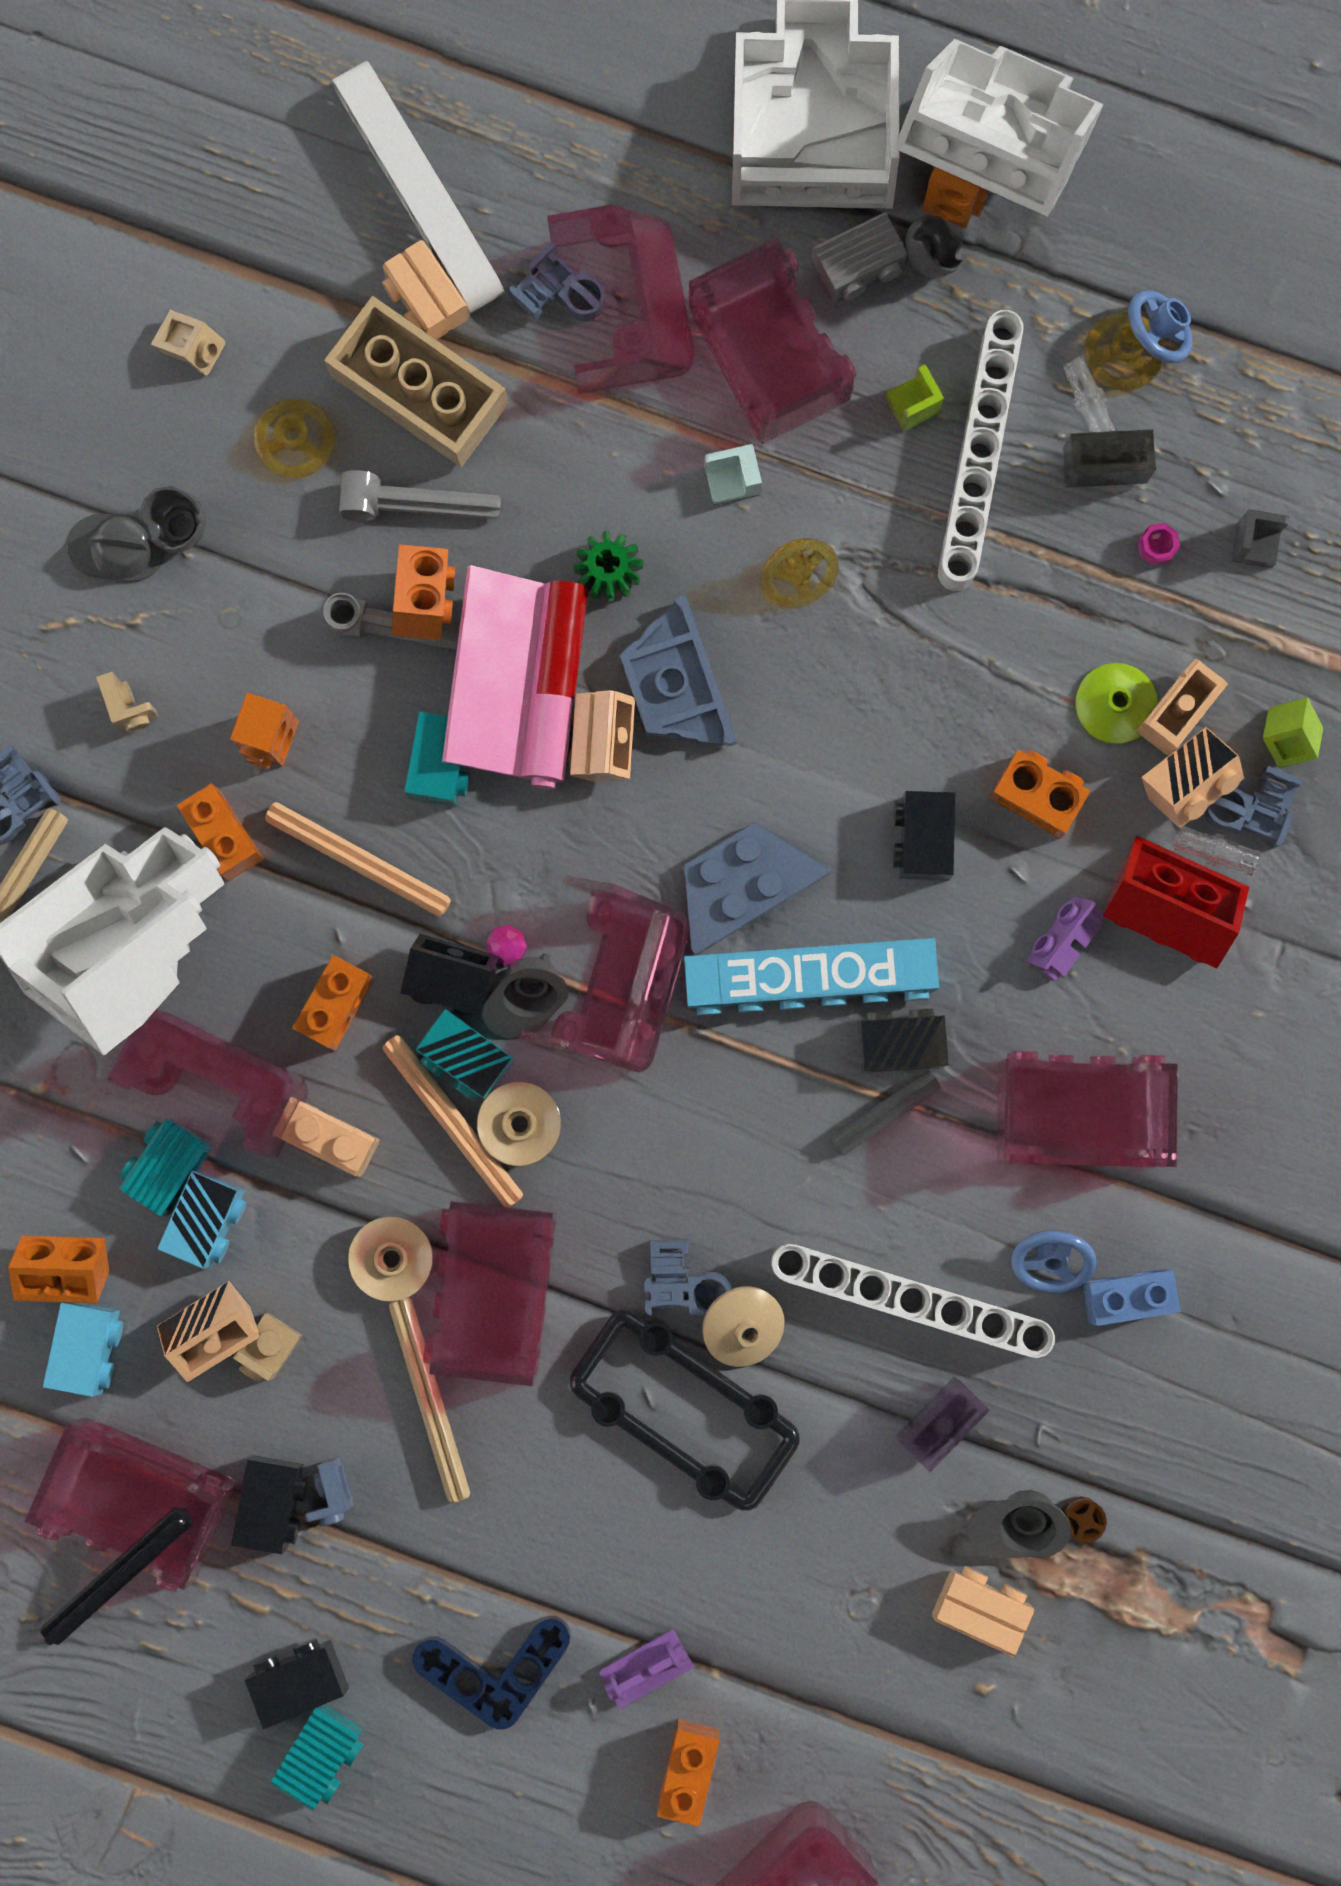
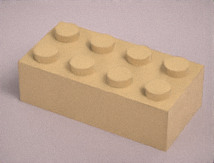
[324,296,509,468]

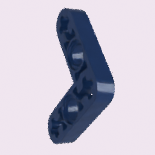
[412,1616,571,1730]

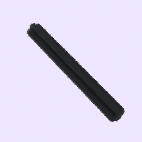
[40,1507,193,1646]

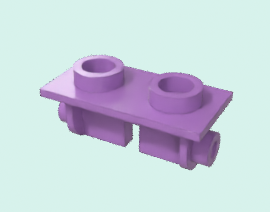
[1025,896,1103,982]
[599,1628,694,1709]

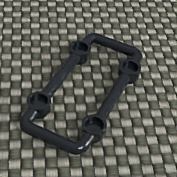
[570,1310,800,1511]

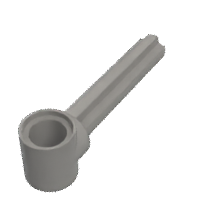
[339,470,501,522]
[323,593,460,651]

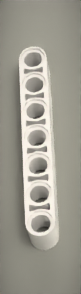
[331,60,505,314]
[938,310,1023,591]
[771,1243,1055,1358]

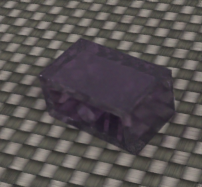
[895,1376,990,1472]

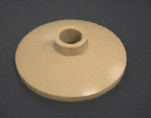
[477,1082,561,1166]
[348,1217,433,1302]
[702,1286,784,1367]

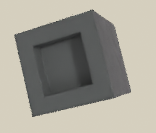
[1232,509,1289,568]

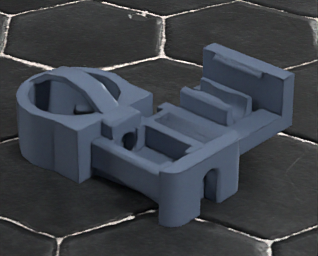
[508,243,605,322]
[0,745,61,844]
[1204,766,1303,849]
[644,1239,731,1316]

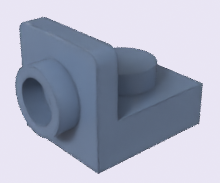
[305,1456,354,1526]

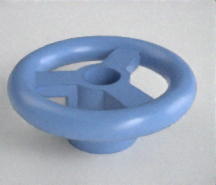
[1128,290,1192,363]
[1011,1230,1097,1293]

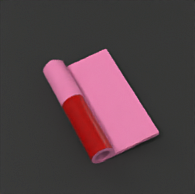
[442,565,589,790]

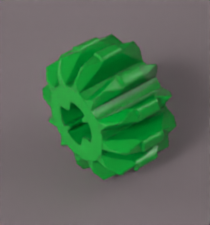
[573,530,643,602]

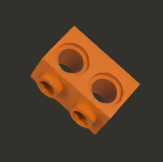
[922,167,989,229]
[391,544,455,640]
[230,692,299,769]
[989,749,1091,839]
[176,783,264,881]
[292,955,376,1051]
[8,1235,109,1303]
[657,1719,720,1827]

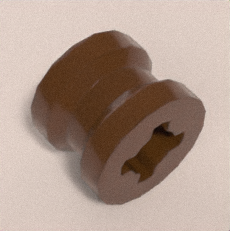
[1061,1496,1107,1543]

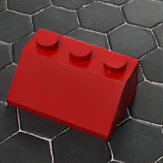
[1103,835,1250,969]

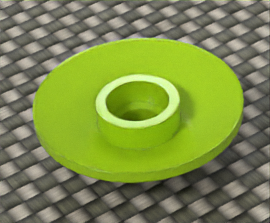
[1075,663,1158,744]

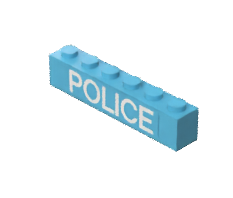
[684,938,939,1016]

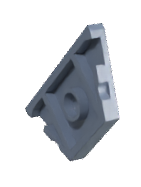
[620,594,737,746]
[684,822,830,956]

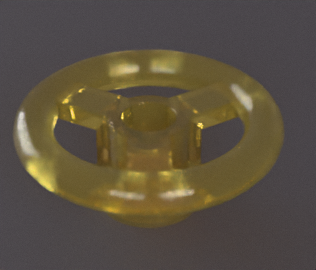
[1084,312,1165,391]
[254,398,335,478]
[760,538,839,608]

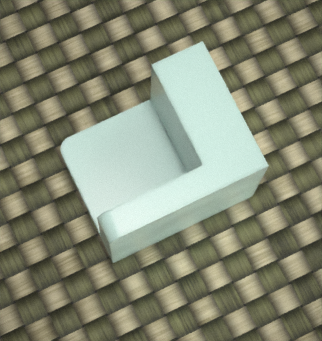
[704,444,762,504]

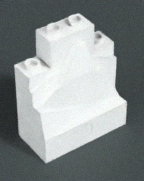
[732,0,900,209]
[894,39,1104,217]
[0,827,225,1055]

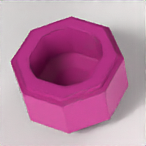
[1137,523,1180,566]
[486,925,528,967]

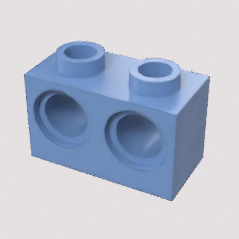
[1082,1268,1181,1326]

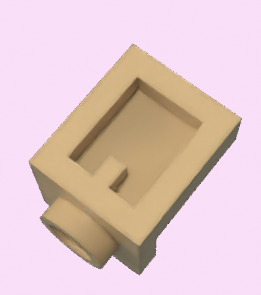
[151,310,225,375]
[96,672,158,733]
[233,1313,303,1382]

